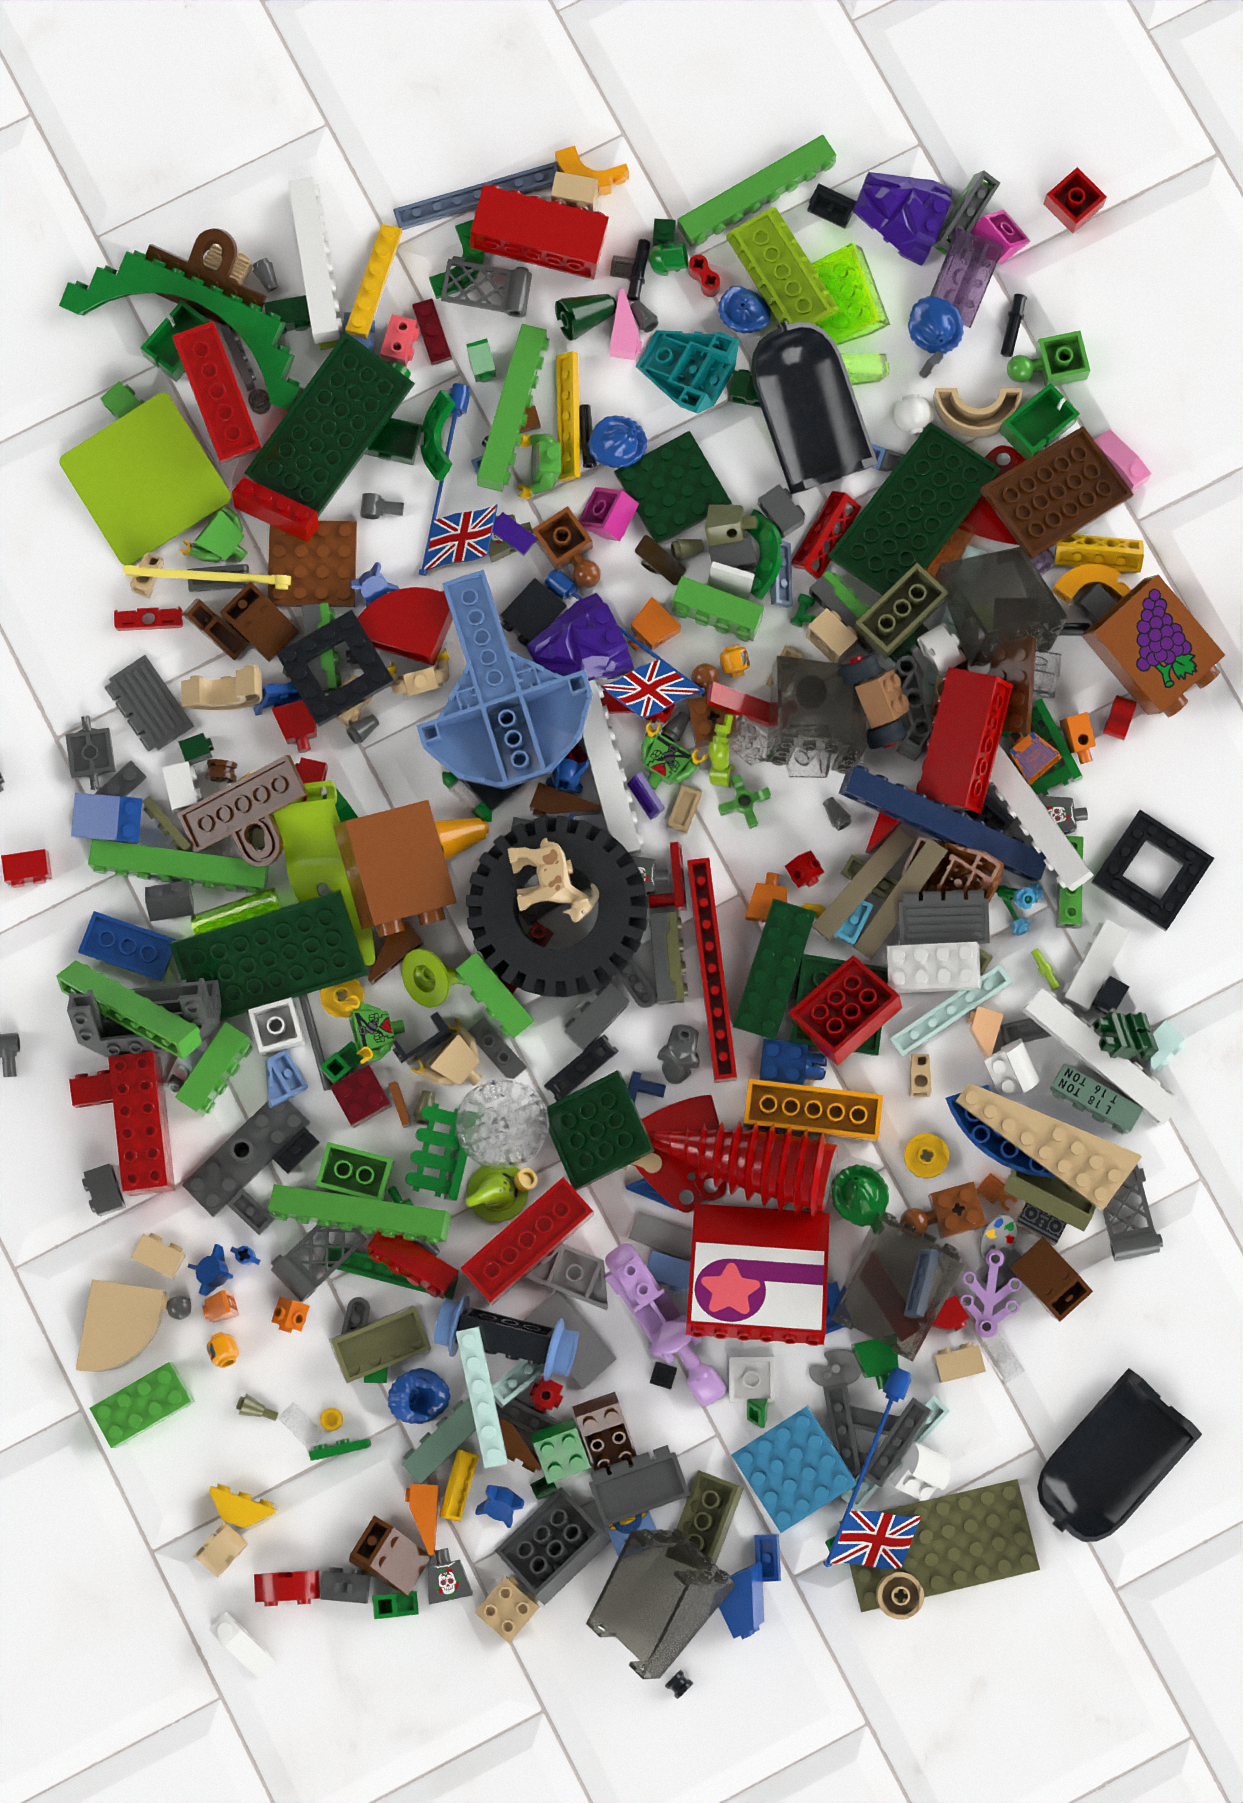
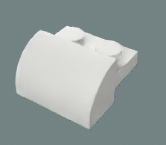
[982,1038,1040,1098]
[891,1442,950,1501]

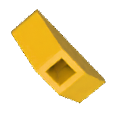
[209,1483,277,1528]

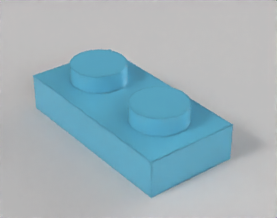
[834,901,874,946]

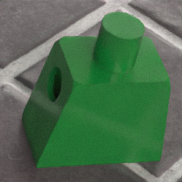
[851,1334,899,1390]

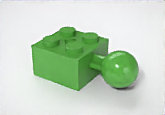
[1007,330,1091,387]

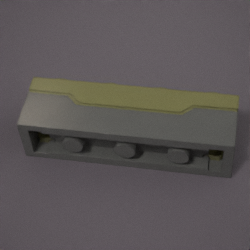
[649,911,688,1005]

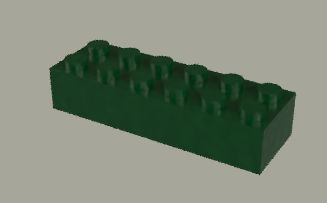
[732,898,816,1041]

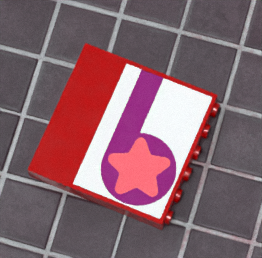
[686,1203,830,1346]

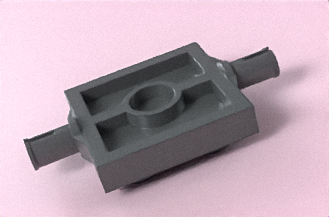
[65,715,116,790]

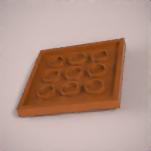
[267,521,357,607]

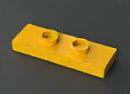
[439,1449,479,1522]

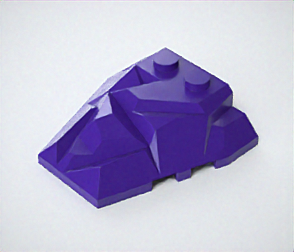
[852,172,952,266]
[526,593,634,681]

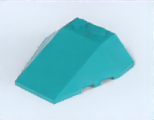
[636,330,739,414]

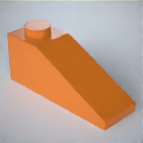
[202,1290,239,1323]
[405,1484,439,1555]

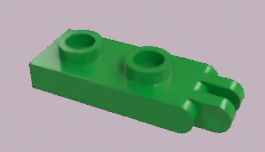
[309,1438,372,1461]

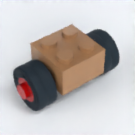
[839,654,909,749]

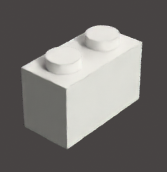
[162,761,203,814]

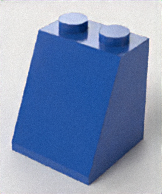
[709,1561,765,1640]

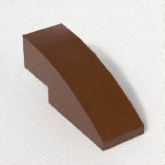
[182,598,249,660]

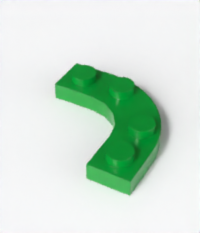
[429,219,485,299]
[420,390,455,482]
[745,509,783,600]

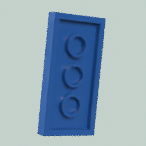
[78,911,176,982]

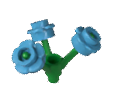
[996,882,1043,936]

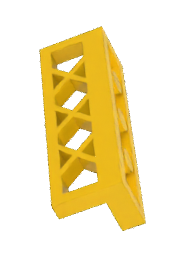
[1054,534,1144,573]

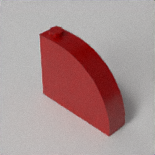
[357,587,453,666]

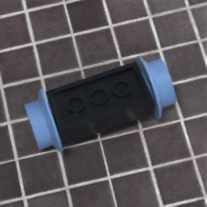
[434,1294,579,1381]

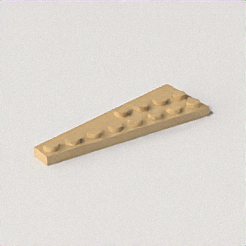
[955,1083,1142,1211]

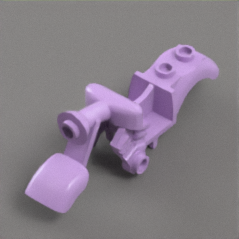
[605,1243,727,1407]

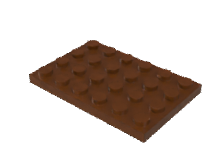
[979,426,1134,560]

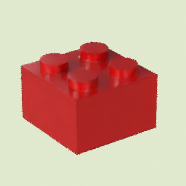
[1043,167,1107,234]

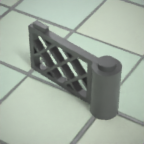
[441,256,532,318]
[1102,1164,1163,1262]
[271,1225,368,1302]

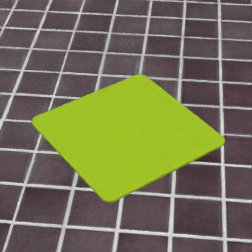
[59,392,231,566]

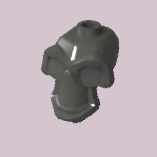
[657,1024,700,1084]

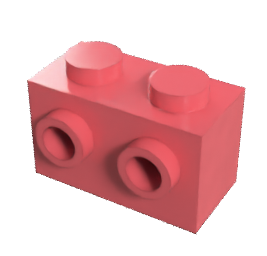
[380,314,420,367]

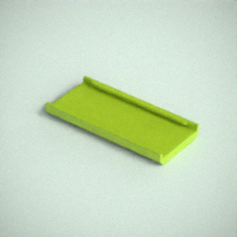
[726,207,841,325]

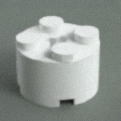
[917,623,966,676]

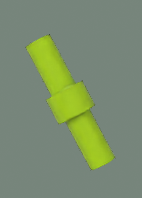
[1030,948,1060,991]

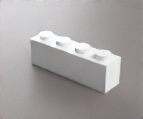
[1062,919,1130,1012]

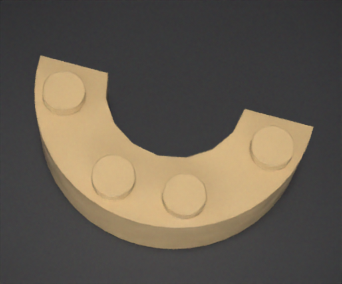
[933,388,1022,438]
[181,665,262,710]

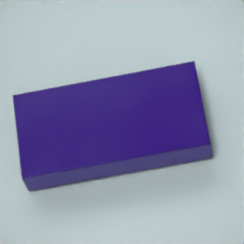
[492,512,537,556]
[627,772,665,820]

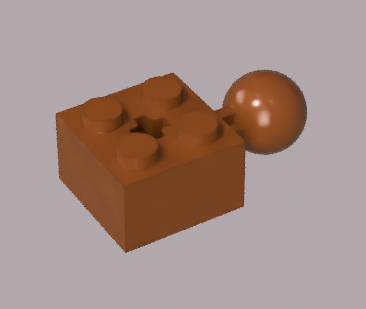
[532,506,601,588]
[687,663,739,748]
[899,1181,987,1239]

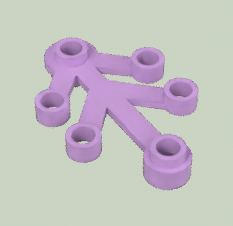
[960,1249,1022,1338]

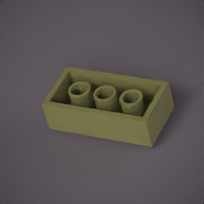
[854,563,949,660]

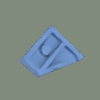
[265,1049,308,1108]

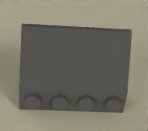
[495,1487,611,1606]

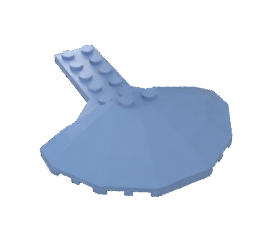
[416,569,593,789]

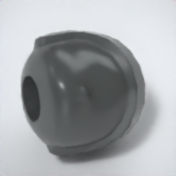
[167,1296,192,1320]

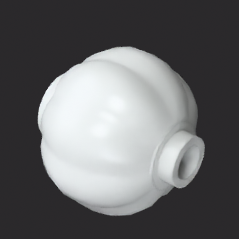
[893,393,934,436]

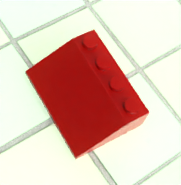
[788,955,902,1066]

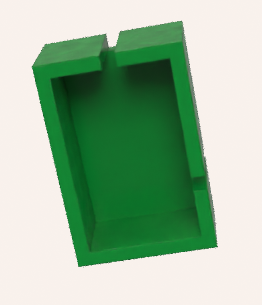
[140,300,210,382]
[999,383,1080,460]

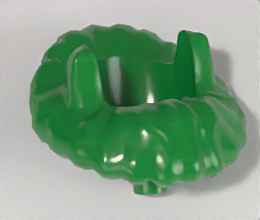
[832,1164,889,1227]

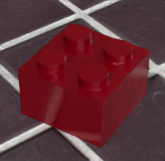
[329,1065,393,1128]

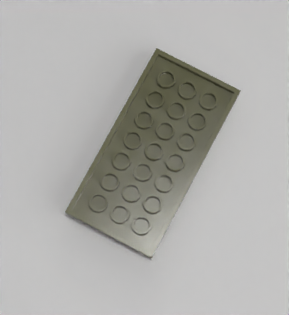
[839,1479,1040,1613]

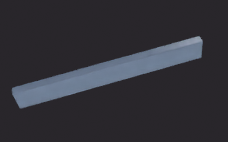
[393,162,560,230]

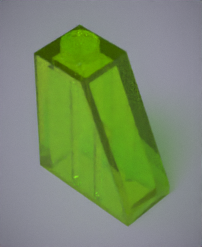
[840,353,890,385]

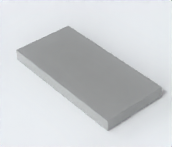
[524,1291,617,1389]

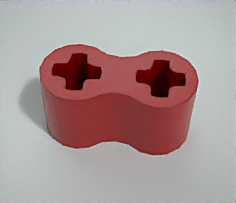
[689,254,720,297]
[1103,695,1137,741]

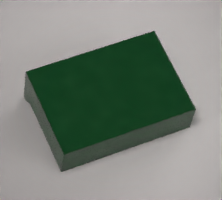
[365,418,422,465]

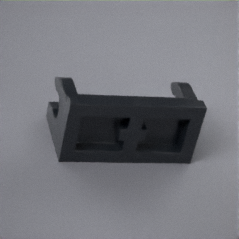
[807,183,856,229]
[964,794,1015,832]

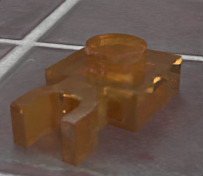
[976,1173,1018,1212]

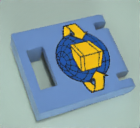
[606,1511,661,1559]

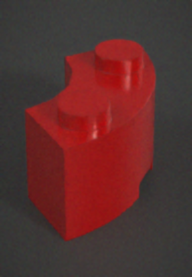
[254,1570,320,1607]

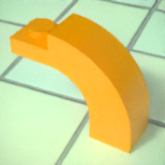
[555,145,629,195]
[1051,564,1131,605]

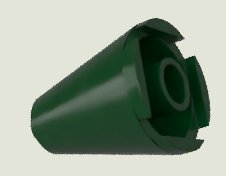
[555,294,617,341]

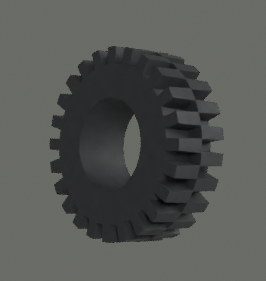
[466,816,648,997]

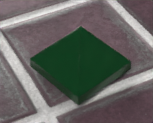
[530,1476,557,1500]

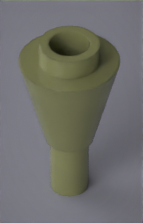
[236,1393,278,1421]

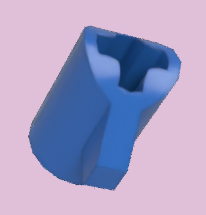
[230,1246,261,1265]

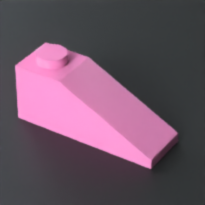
[610,288,642,360]
[1094,429,1152,492]

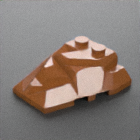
[900,836,1004,903]

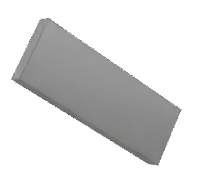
[628,1211,692,1262]

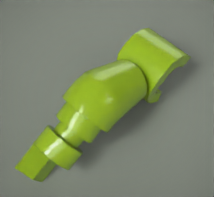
[708,714,735,788]

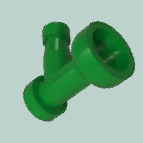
[790,593,817,628]

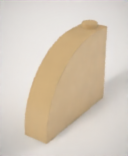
[75,1279,169,1372]

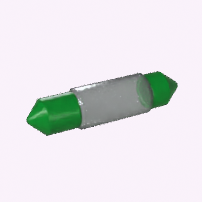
[442,771,492,822]

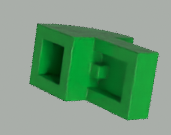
[319,1040,363,1084]
[372,1591,419,1619]

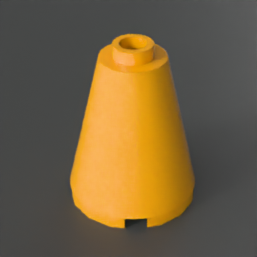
[434,818,489,861]

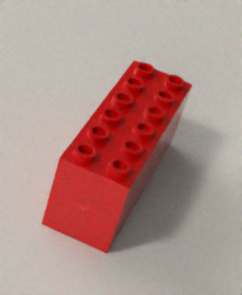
[470,184,609,280]
[172,321,261,465]
[916,667,1013,814]
[108,1051,175,1196]
[460,1177,594,1306]

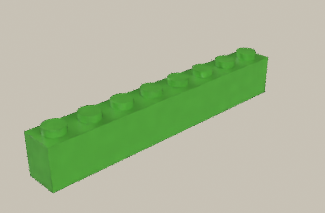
[677,134,837,247]
[477,324,550,492]
[88,839,270,895]
[56,960,202,1060]
[268,1184,451,1245]

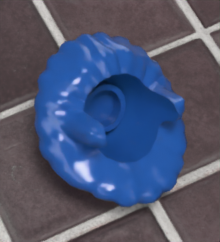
[718,286,771,334]
[908,296,964,354]
[588,415,647,468]
[387,1368,451,1424]

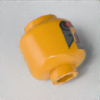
[719,644,750,678]
[206,1332,239,1368]

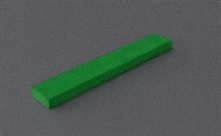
[322,1244,459,1300]

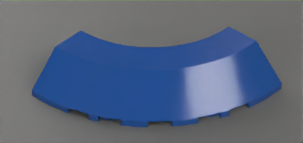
[945,1085,1056,1177]

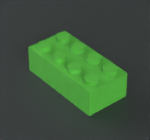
[672,576,764,642]
[455,952,534,1038]
[175,1022,253,1117]
[89,1362,195,1449]

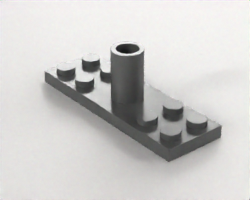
[182,1100,311,1218]

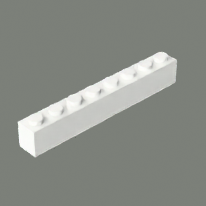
[287,176,343,344]
[582,679,644,854]
[989,743,1094,891]
[1021,988,1181,1126]

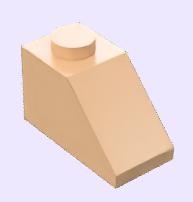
[968,1006,1004,1058]

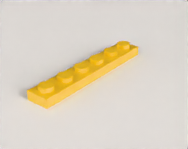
[345,224,402,339]
[556,351,580,482]

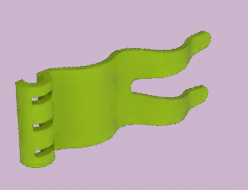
[273,780,376,966]

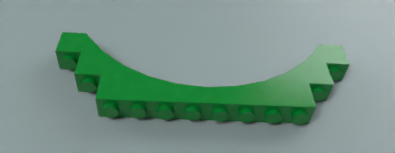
[59,250,304,411]

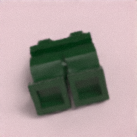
[1092,1012,1159,1062]

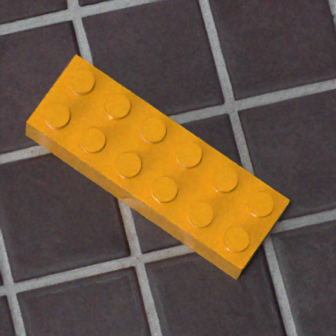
[743,1079,883,1142]

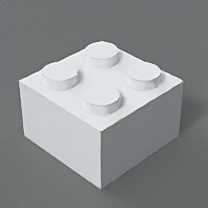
[248,998,306,1056]

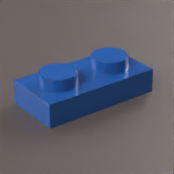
[754,1534,781,1582]

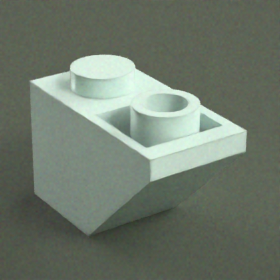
[1148,1020,1185,1073]
[164,1048,204,1095]

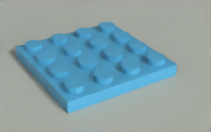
[731,1405,857,1533]

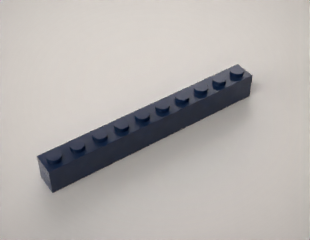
[838,765,1046,882]

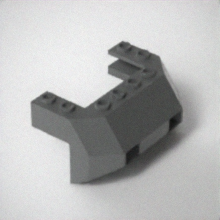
[67,978,222,1057]

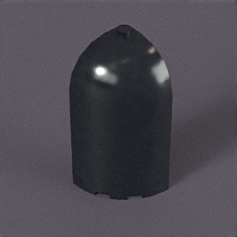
[751,321,878,495]
[1037,1368,1202,1542]

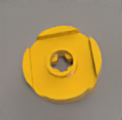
[320,979,365,1019]
[904,1133,949,1179]

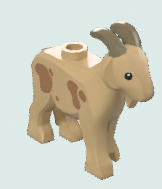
[508,838,599,923]

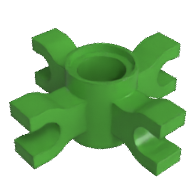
[718,774,771,829]

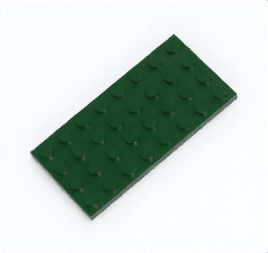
[244,332,415,518]
[828,422,1001,596]
[169,889,368,1021]

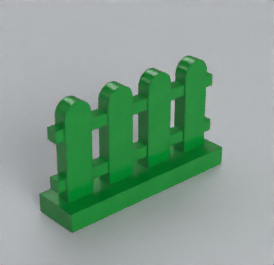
[1001,698,1083,796]
[405,1103,477,1201]

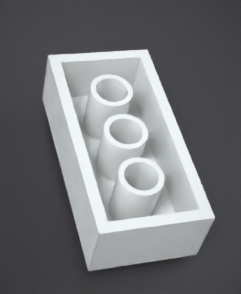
[887,942,981,993]

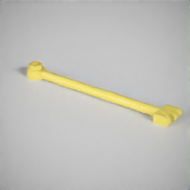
[123,565,291,590]

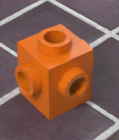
[271,1296,310,1333]

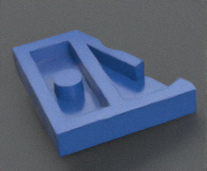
[253,681,302,716]

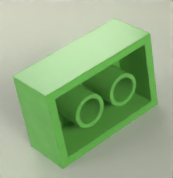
[315,1142,395,1201]

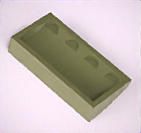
[1003,1169,1096,1232]
[328,1305,431,1383]

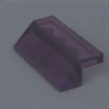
[930,228,1004,328]

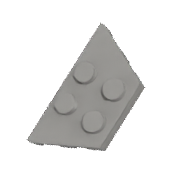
[526,1243,608,1311]

